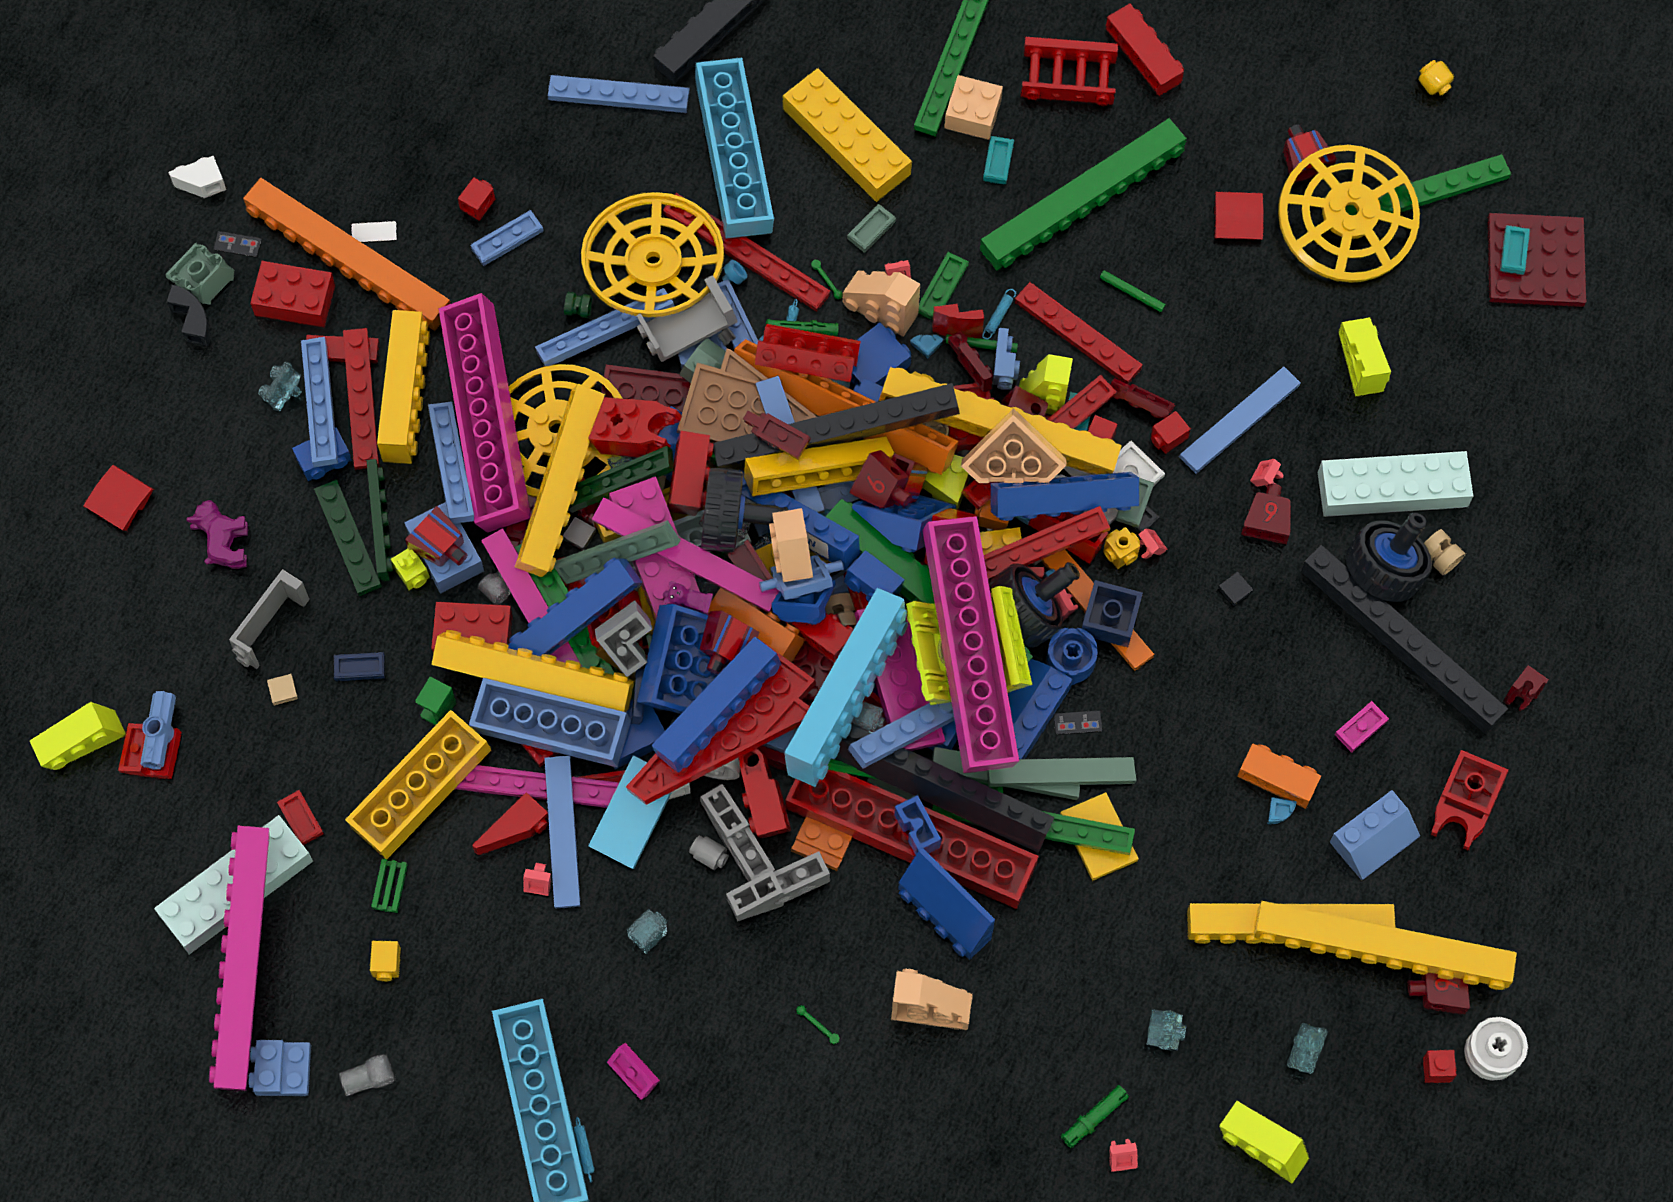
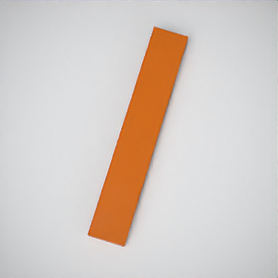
[1041,550,1154,671]

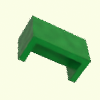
[416,677,457,726]

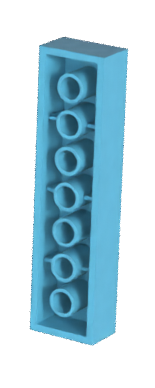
[695,58,774,238]
[784,588,908,787]
[492,999,589,1202]

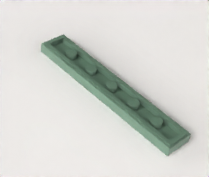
[554,520,681,584]
[932,747,1080,800]
[987,757,1136,787]

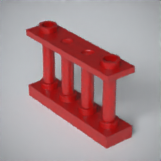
[1021,37,1118,105]
[754,324,861,382]

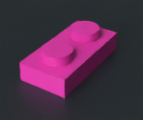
[1335,701,1389,753]
[607,1043,660,1100]

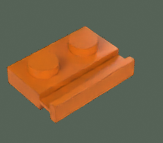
[791,817,852,871]

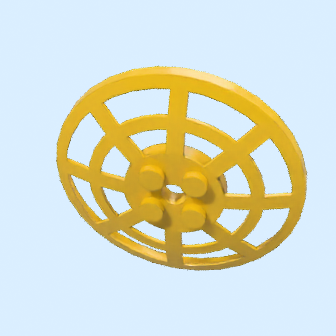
[1278,145,1420,282]
[581,192,724,317]
[508,364,625,497]

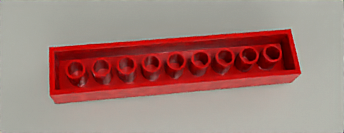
[785,770,1038,909]

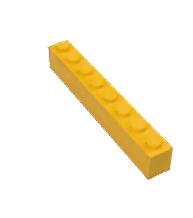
[515,384,605,577]
[431,630,635,712]
[1187,903,1395,944]

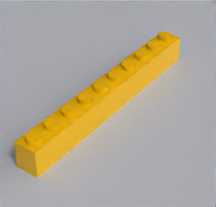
[878,367,1122,475]
[1254,901,1517,990]

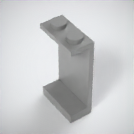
[636,275,738,362]
[229,569,309,669]

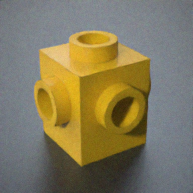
[1104,527,1140,569]

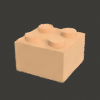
[945,75,1003,140]
[769,508,813,582]

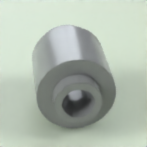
[689,835,729,870]

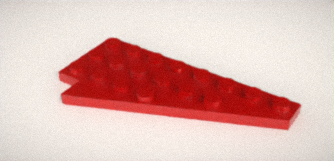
[626,639,816,805]

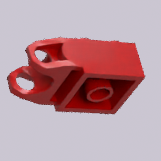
[588,397,682,457]
[739,748,791,838]
[1431,750,1508,851]

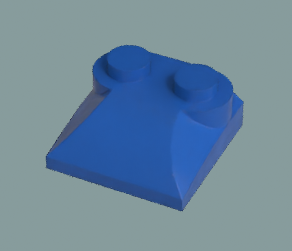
[771,580,836,625]

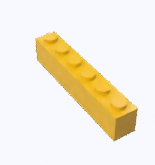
[744,436,894,496]

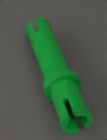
[765,319,838,337]
[1061,1085,1129,1148]

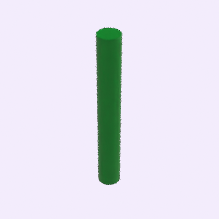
[1100,270,1166,312]
[946,334,1018,353]

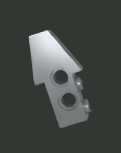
[700,784,775,882]
[726,851,830,921]

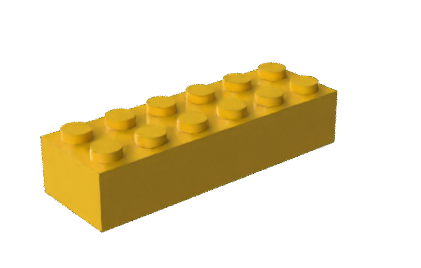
[783,68,912,202]
[377,310,430,464]
[345,710,491,859]

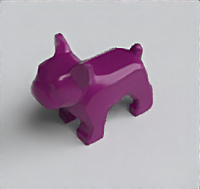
[186,500,248,569]

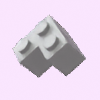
[595,600,652,677]

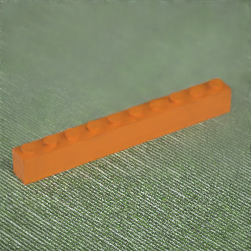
[243,178,451,331]
[734,339,959,475]

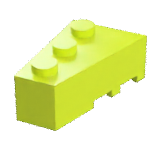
[1338,317,1391,396]
[1019,354,1073,415]
[922,454,970,510]
[30,702,126,770]
[1220,1101,1309,1183]

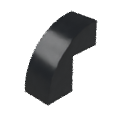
[167,285,210,347]

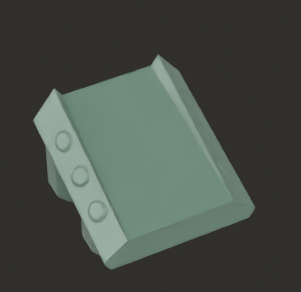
[166,243,234,304]

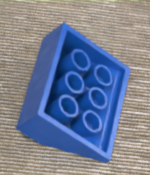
[852,495,956,552]
[637,604,727,714]
[1008,659,1073,759]
[898,848,995,960]

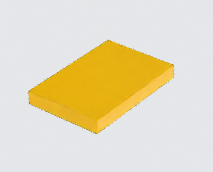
[1060,793,1139,881]

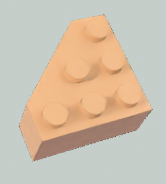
[843,271,920,337]
[961,408,1066,483]
[891,969,972,1030]

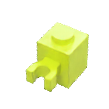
[391,549,430,590]

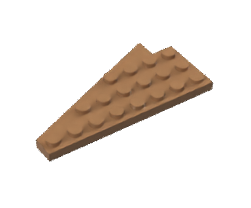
[677,348,855,482]

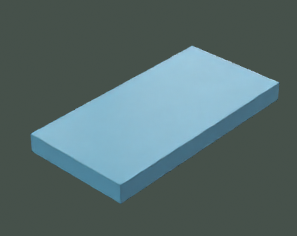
[588,755,673,869]

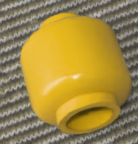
[1419,60,1454,96]

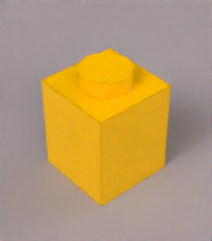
[370,941,401,981]

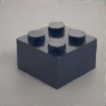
[1082,580,1143,647]

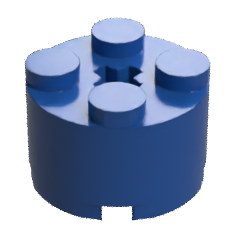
[1046,627,1098,685]

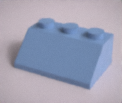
[1330,790,1420,881]

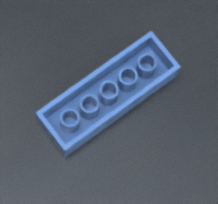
[469,678,631,767]

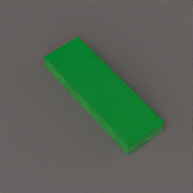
[918,252,969,320]

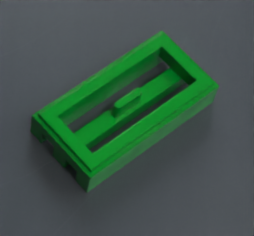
[371,859,408,913]

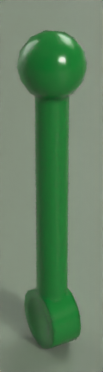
[811,260,843,300]
[796,1005,839,1044]

